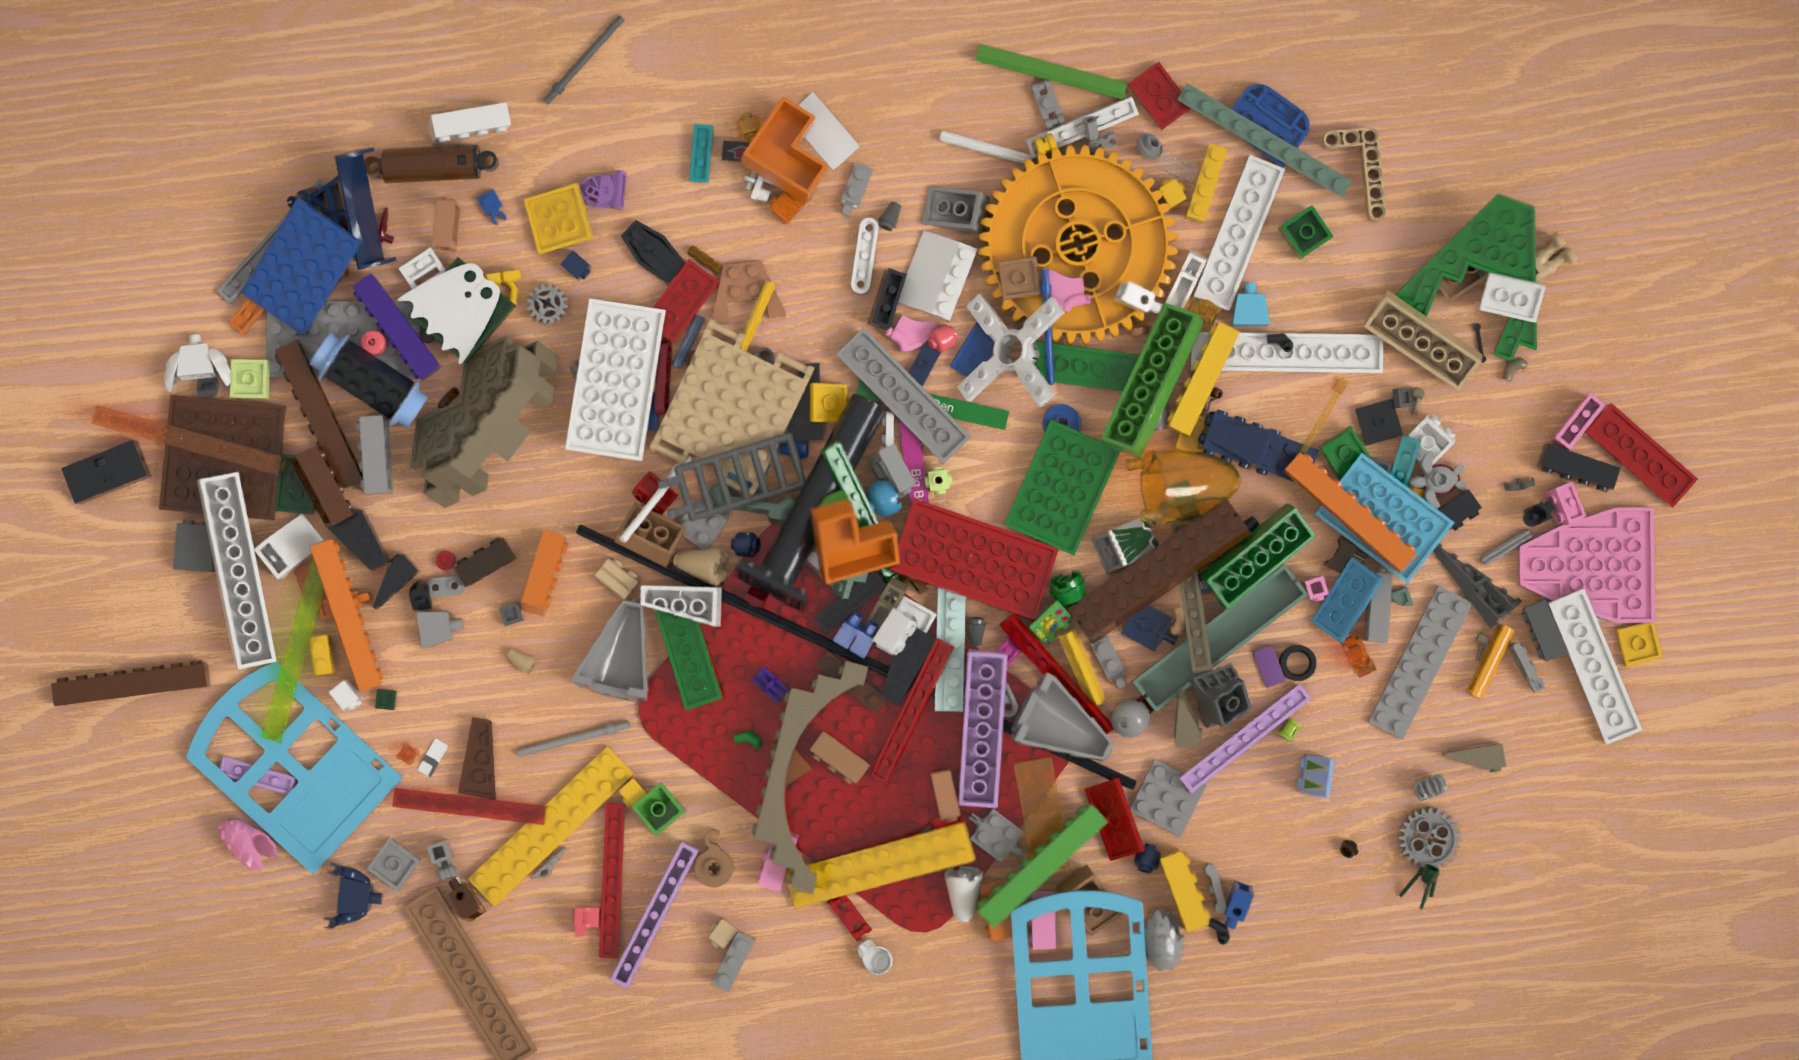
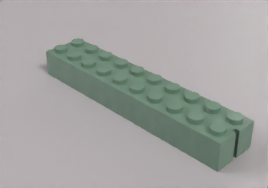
[1131,564,1309,712]

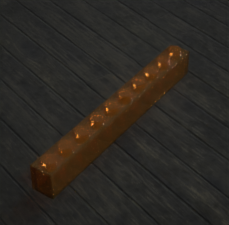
[91,405,286,476]

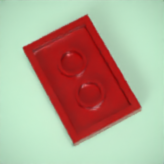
[1128,61,1192,131]

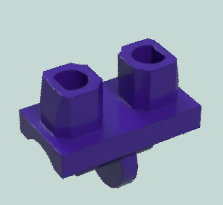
[751,666,790,704]

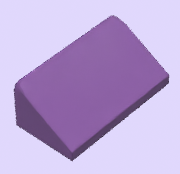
[1253,645,1286,688]

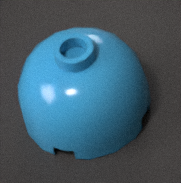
[865,478,902,517]

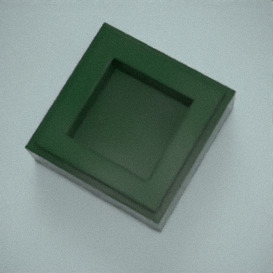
[375,689,397,710]

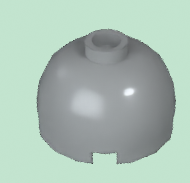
[1110,698,1150,738]

